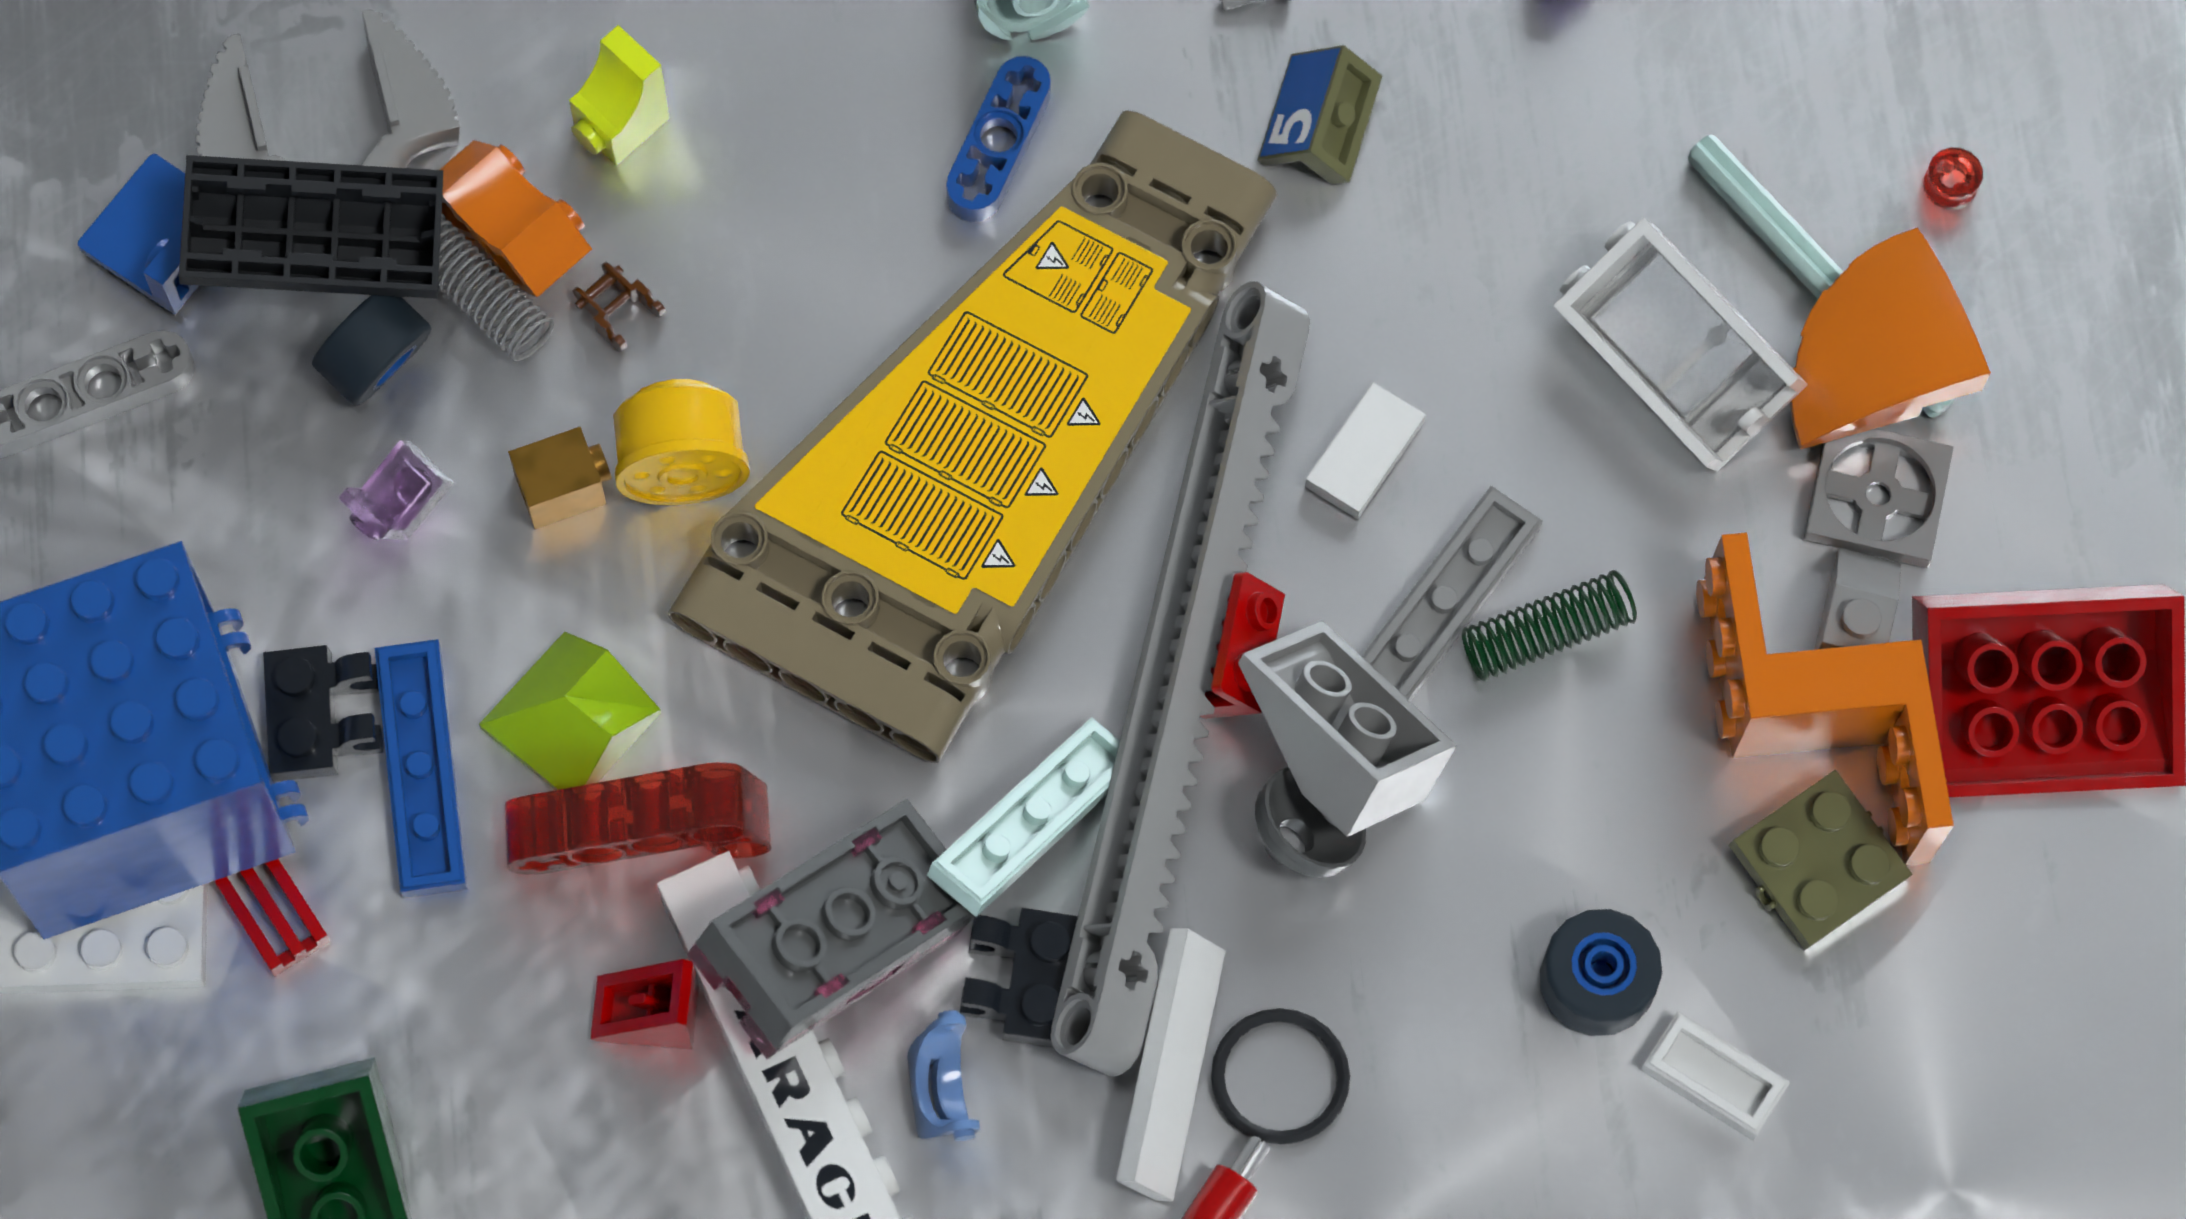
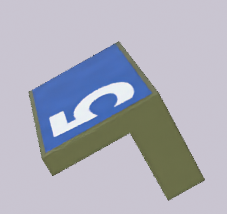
[1257,45,1382,185]

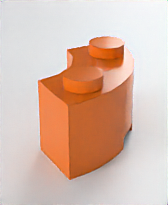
[440,140,592,297]

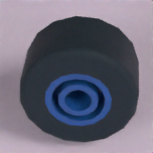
[312,295,432,406]
[1539,909,1662,1036]

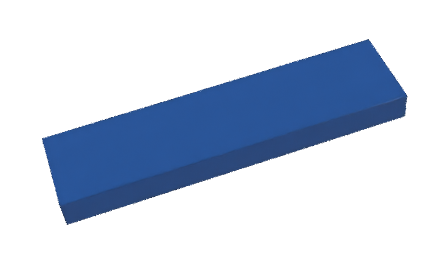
[374,639,468,898]

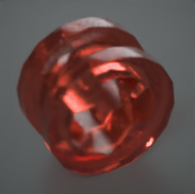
[1923,147,1983,210]

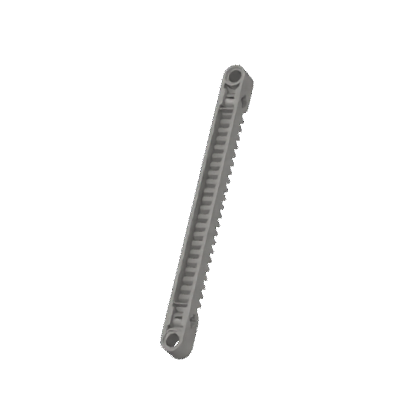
[1051,281,1310,1077]

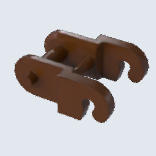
[573,262,666,352]

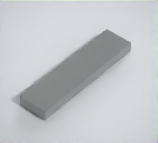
[1362,486,1543,701]

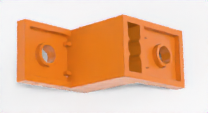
[1696,532,1954,866]

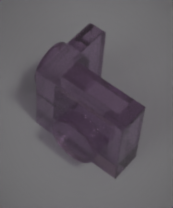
[339,440,454,541]

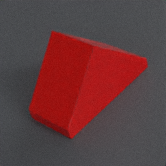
[590,959,699,1049]

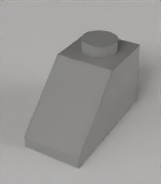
[1814,548,1901,650]

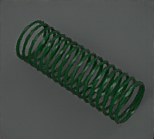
[1462,570,1637,682]

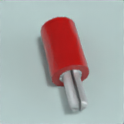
[1181,1136,1270,1219]

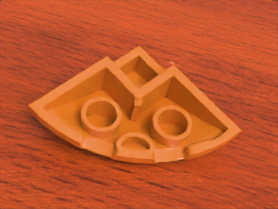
[1790,227,1991,450]

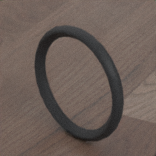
[1211,1008,1350,1145]

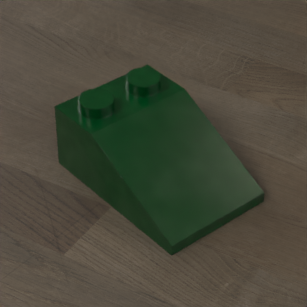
[237,1057,412,1219]

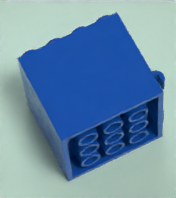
[0,541,309,940]

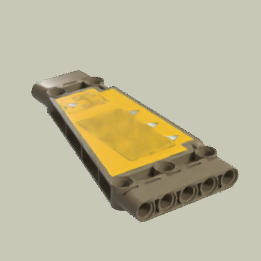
[668,110,1277,763]

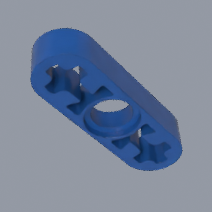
[946,56,1051,222]

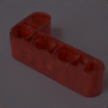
[504,762,772,874]

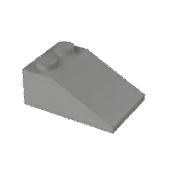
[1238,621,1457,837]

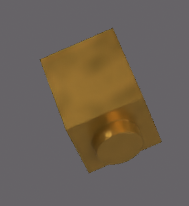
[508,427,612,529]

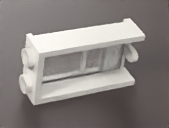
[1553,217,1808,472]

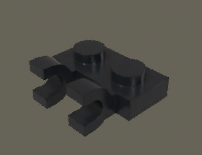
[263,645,383,782]
[959,908,1078,1047]

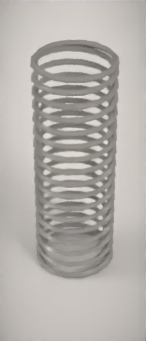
[438,215,554,361]

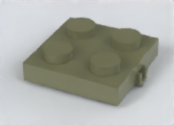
[1728,769,1913,950]

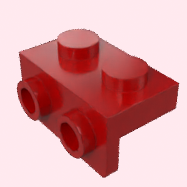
[1200,572,1285,719]

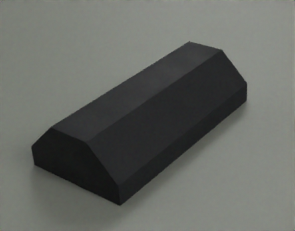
[179,155,444,299]

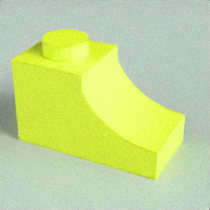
[569,25,670,166]

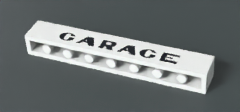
[657,851,914,1219]

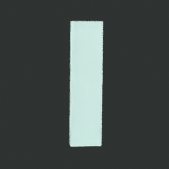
[927,717,1120,917]

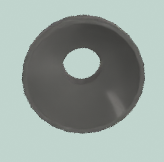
[1255,767,1366,878]

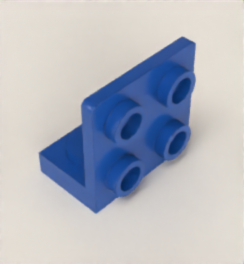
[77,154,200,315]

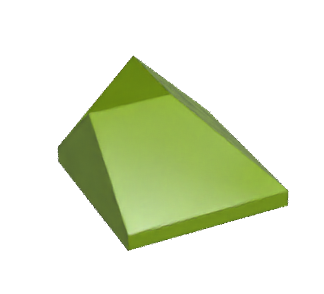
[479,632,661,807]

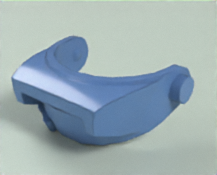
[907,1010,980,1141]

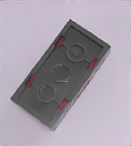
[687,799,974,1059]

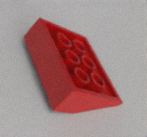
[1912,584,2186,798]

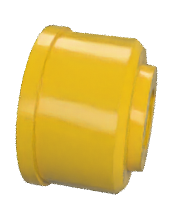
[613,379,750,506]

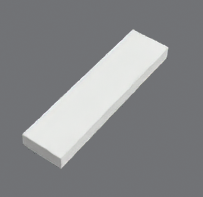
[1116,928,1226,1201]

